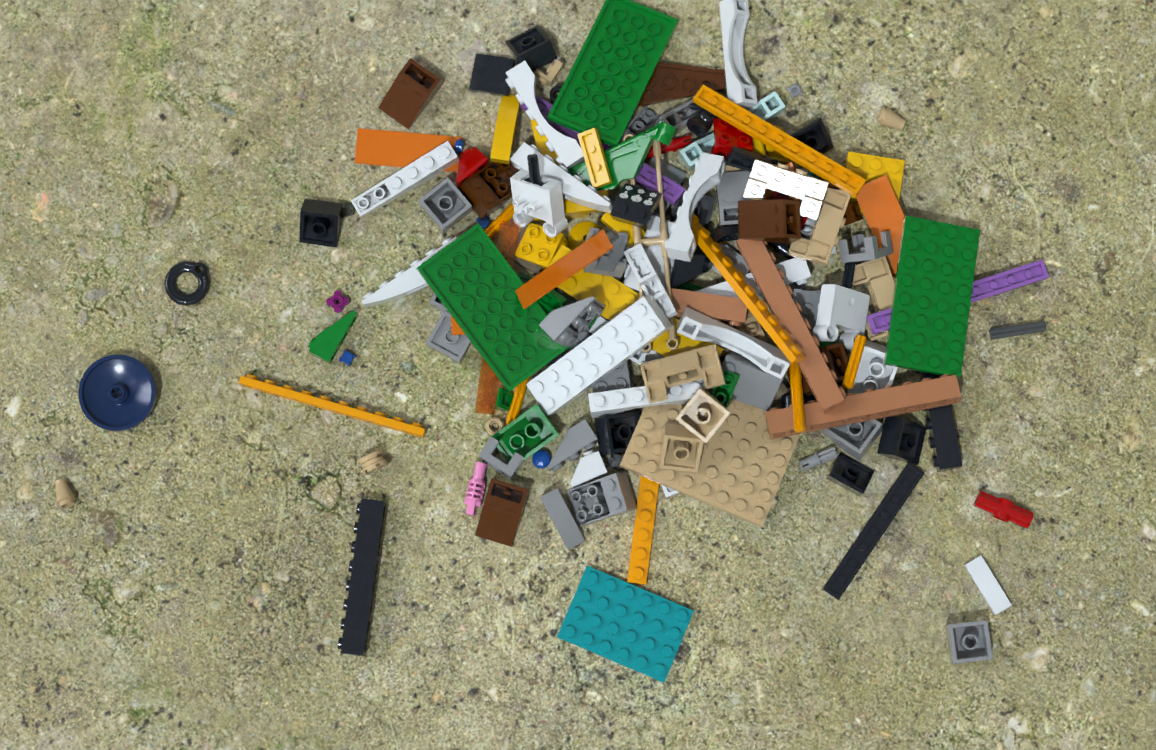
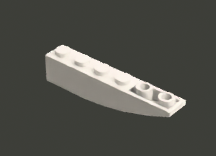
[351,141,459,217]
[510,142,612,213]
[361,237,457,308]

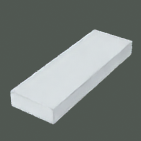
[964,555,1011,615]

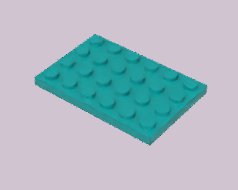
[557,566,694,683]

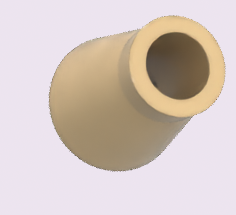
[876,107,906,130]
[55,479,75,509]

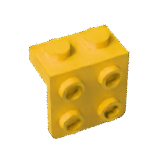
[515,223,569,270]

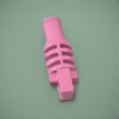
[464,462,487,516]

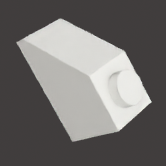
[570,450,607,488]

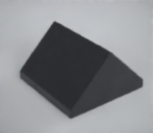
[790,117,833,167]
[826,453,874,497]

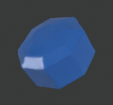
[532,450,551,469]

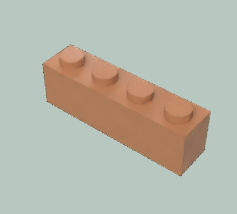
[671,288,747,327]

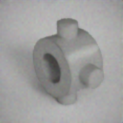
[786,83,803,99]

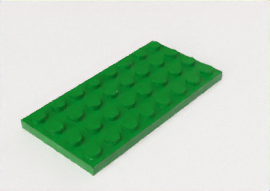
[547,0,678,147]
[884,216,980,379]
[416,223,570,392]

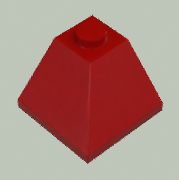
[456,147,489,190]

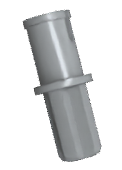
[799,447,837,472]

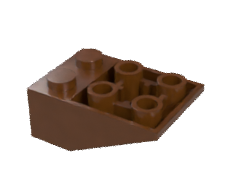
[378,58,442,130]
[459,161,519,220]
[738,200,801,244]
[786,342,848,396]
[475,478,529,547]

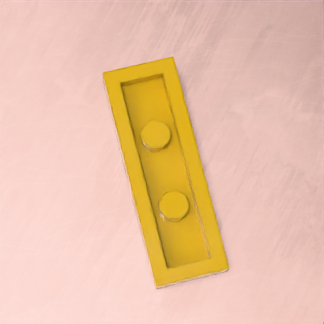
[578,128,613,189]

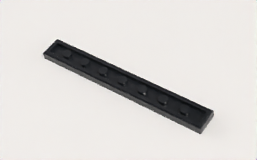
[822,462,924,600]

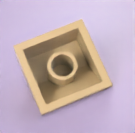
[676,387,731,443]
[659,423,704,473]

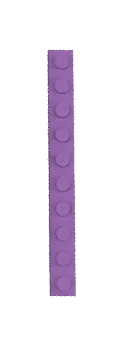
[519,95,686,206]
[866,259,1049,335]

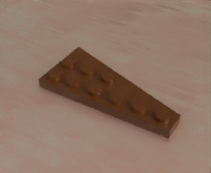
[637,62,726,108]

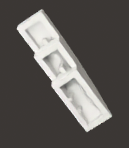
[624,243,678,319]

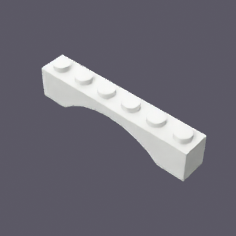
[719,0,757,110]
[505,61,585,170]
[665,152,726,262]
[677,307,790,379]
[588,379,705,418]

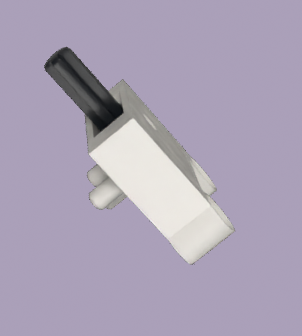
[510,154,568,238]
[813,262,870,349]

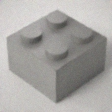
[418,177,473,234]
[945,620,993,665]

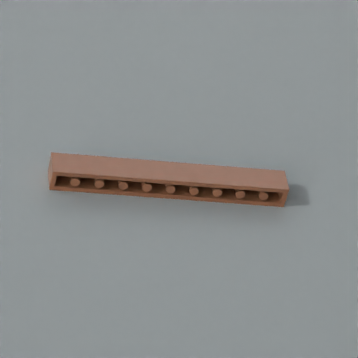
[736,239,846,414]
[765,374,961,440]

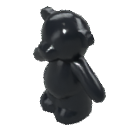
[686,94,726,138]

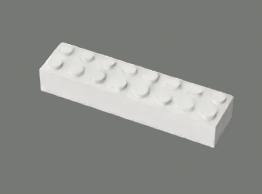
[526,295,673,416]

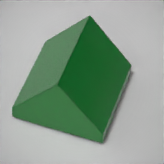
[494,388,514,412]

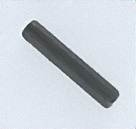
[989,321,1046,340]

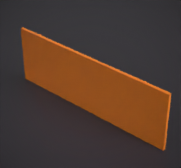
[354,128,463,172]
[856,175,905,279]
[515,229,613,309]

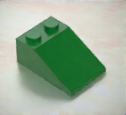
[492,403,561,463]

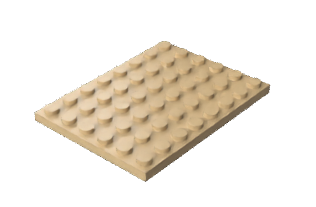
[619,383,800,528]

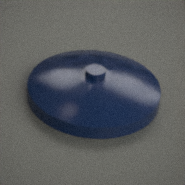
[78,355,157,432]

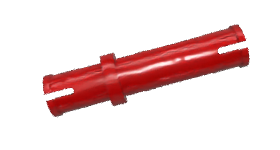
[645,134,692,159]

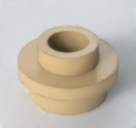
[486,417,505,436]

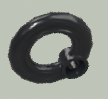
[164,261,210,306]

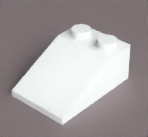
[847,340,898,394]

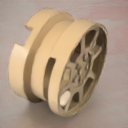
[358,450,389,475]

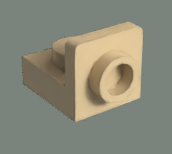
[535,60,564,87]

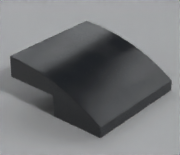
[469,54,516,96]

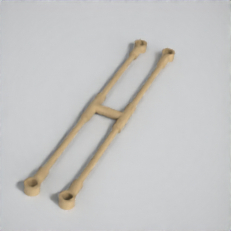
[623,134,679,353]

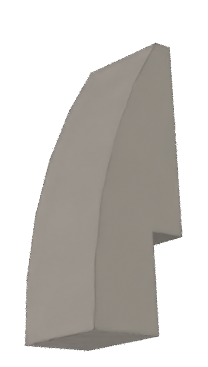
[540,488,585,550]

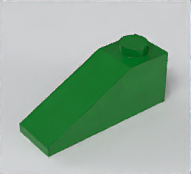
[308,310,359,365]

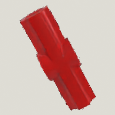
[974,491,1034,529]

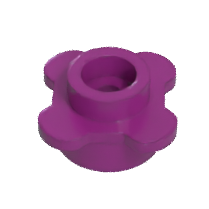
[326,290,349,313]

